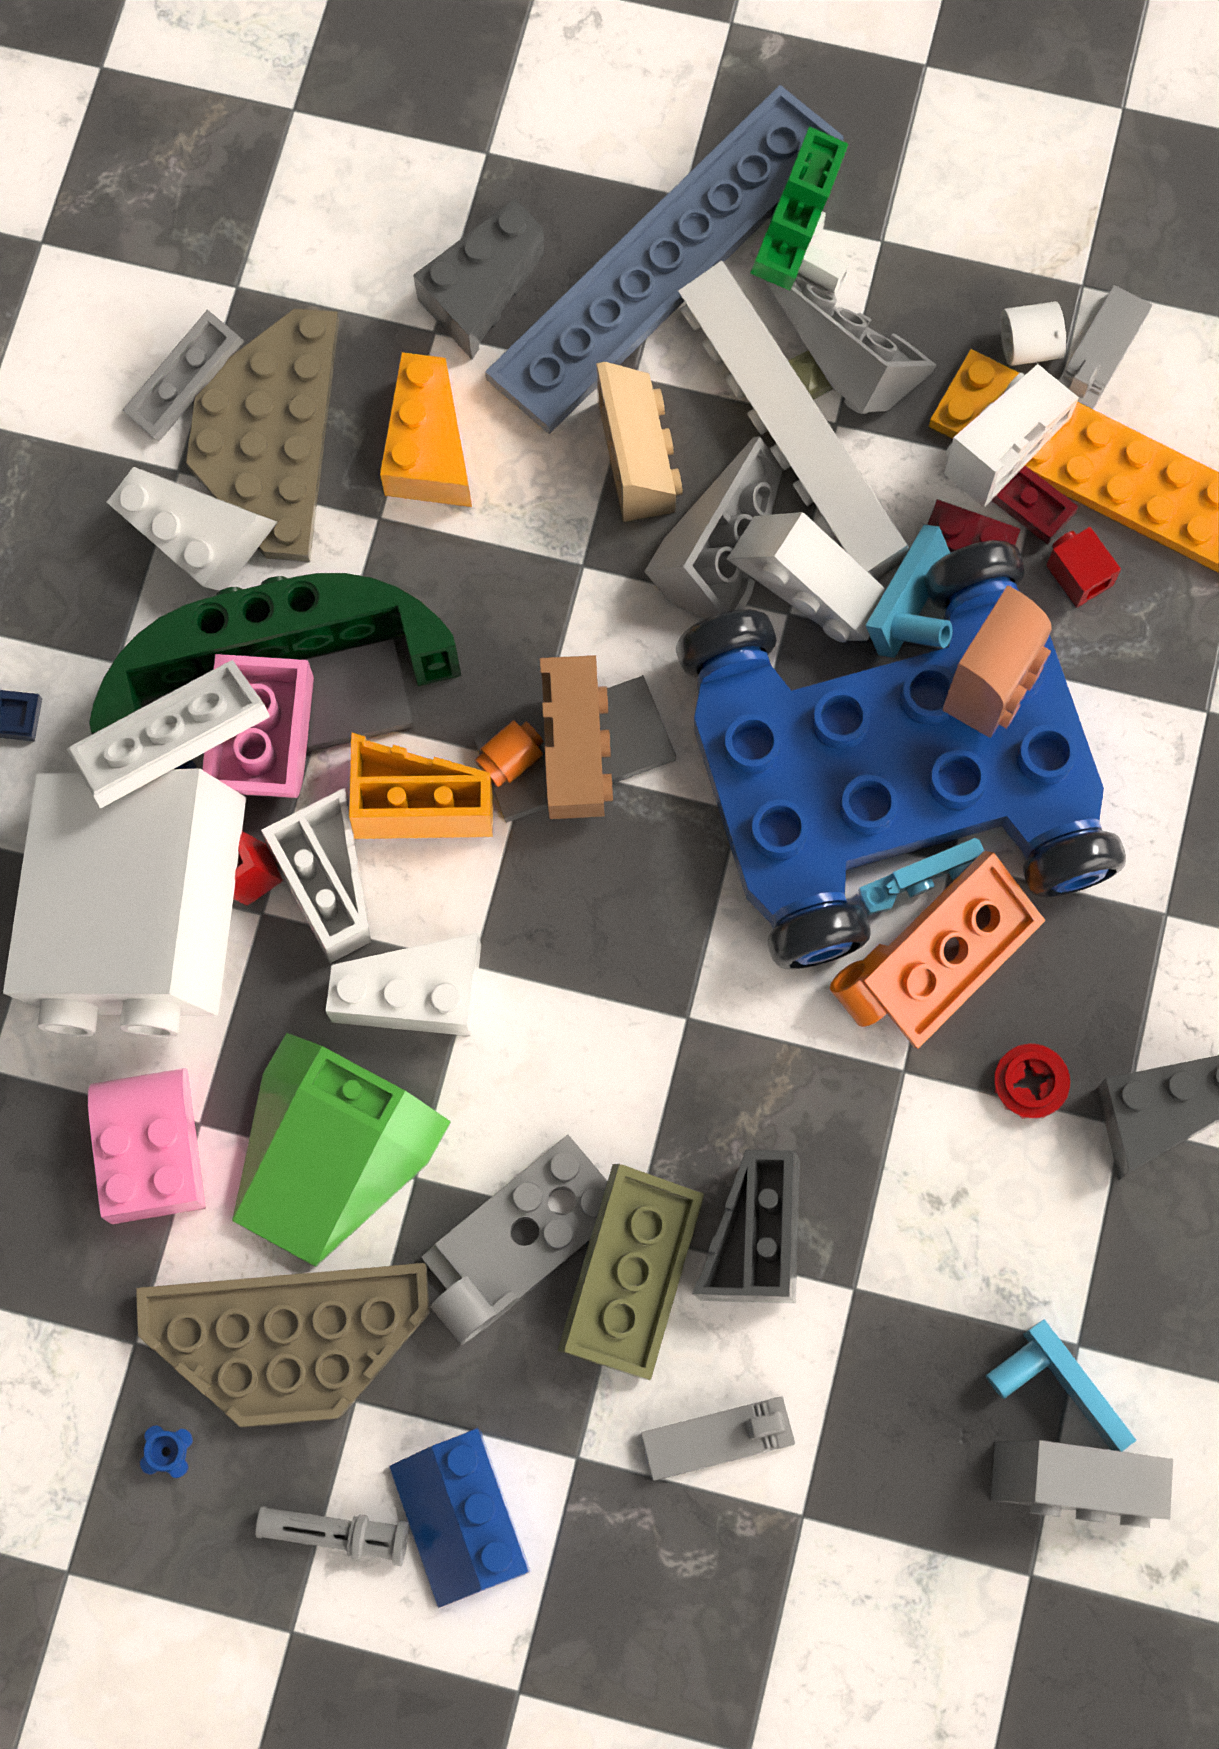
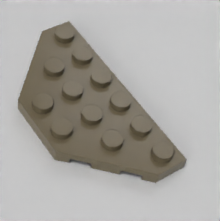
[186,309,339,562]
[136,1263,430,1428]

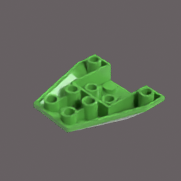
[232,1033,451,1267]

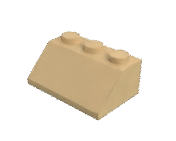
[596,362,683,522]

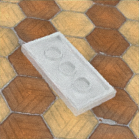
[67,660,270,808]

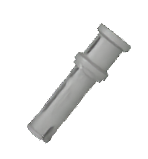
[256,1506,409,1566]

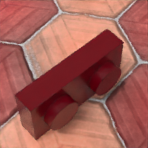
[991,465,1079,545]
[927,499,1021,553]

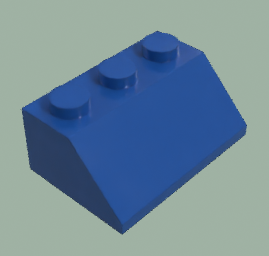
[389,1428,531,1608]

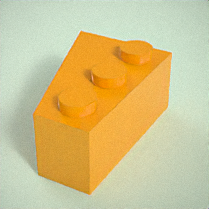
[380,352,472,507]
[349,733,493,839]

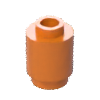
[474,720,544,788]

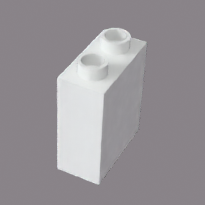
[3,769,246,1037]

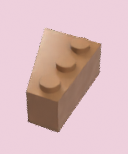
[540,655,613,819]

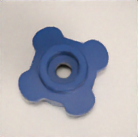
[140,1425,193,1478]

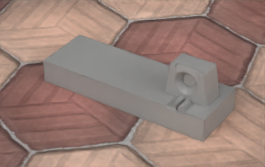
[1059,285,1153,410]
[123,309,244,441]
[641,1396,795,1481]

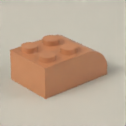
[942,585,1052,738]

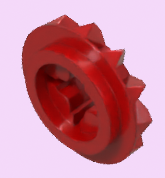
[994,1044,1070,1119]

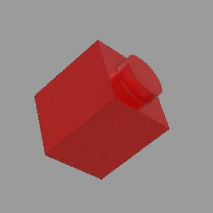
[1046,527,1121,608]
[233,831,283,906]

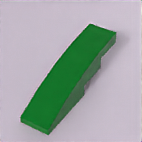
[750,126,849,291]

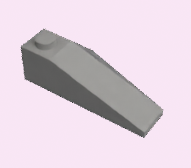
[765,273,937,414]
[644,436,783,619]

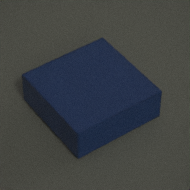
[0,690,42,742]

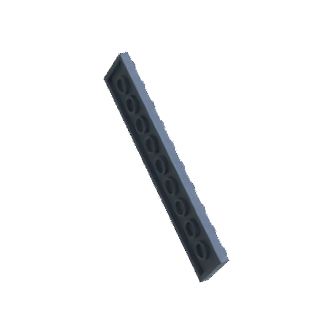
[485,85,844,434]

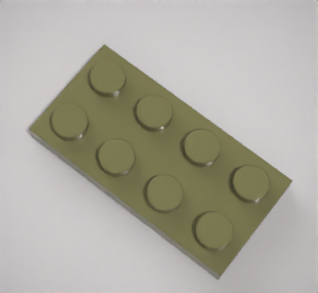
[557,1164,704,1380]

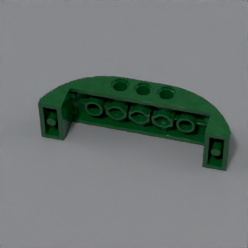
[89,573,462,734]

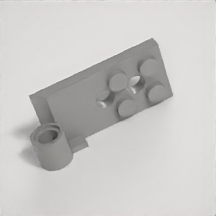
[421,1134,607,1345]

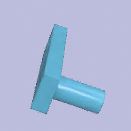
[865,524,953,658]
[986,1319,1137,1452]

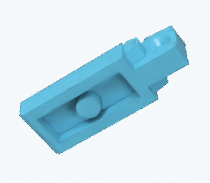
[858,838,985,915]

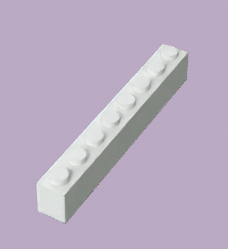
[679,261,910,580]

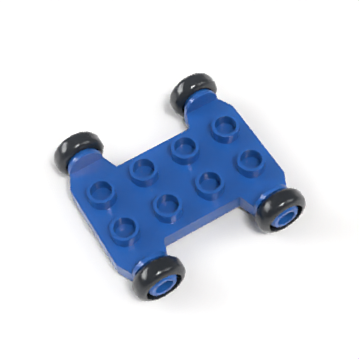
[676,540,1126,970]

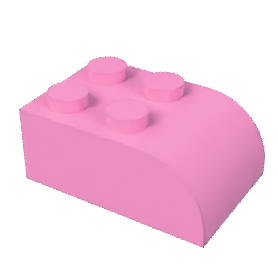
[202,654,314,798]
[88,1068,206,1224]

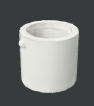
[1000,301,1066,366]

